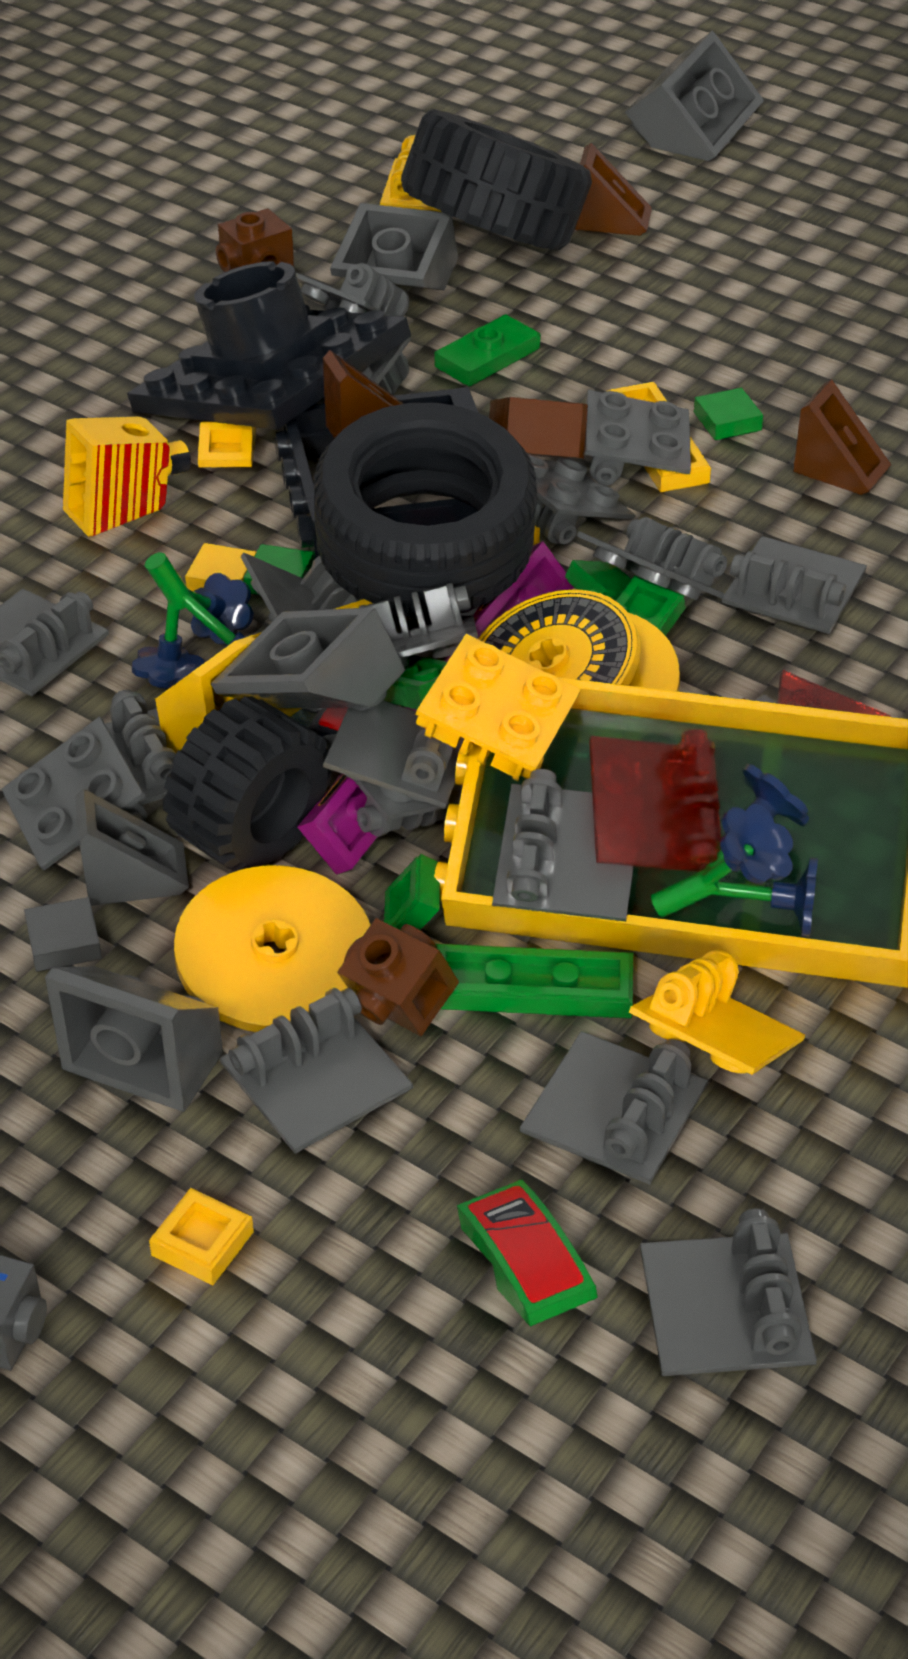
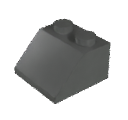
[330,203,458,291]
[211,607,405,711]
[45,966,223,1112]

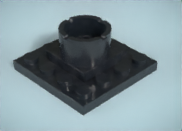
[127,262,411,430]

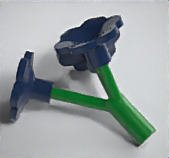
[131,552,254,688]
[651,764,818,939]

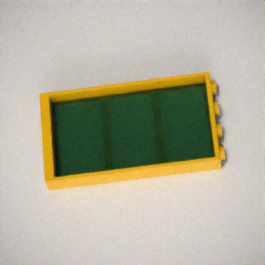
[434,677,908,988]

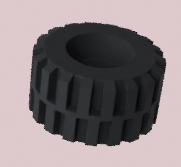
[163,696,332,872]

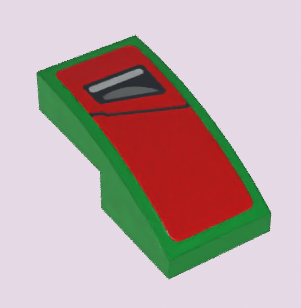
[457,1179,598,1327]

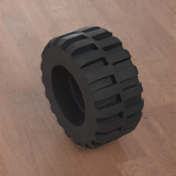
[401,109,592,250]

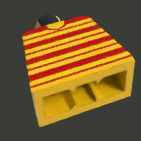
[63,416,191,537]

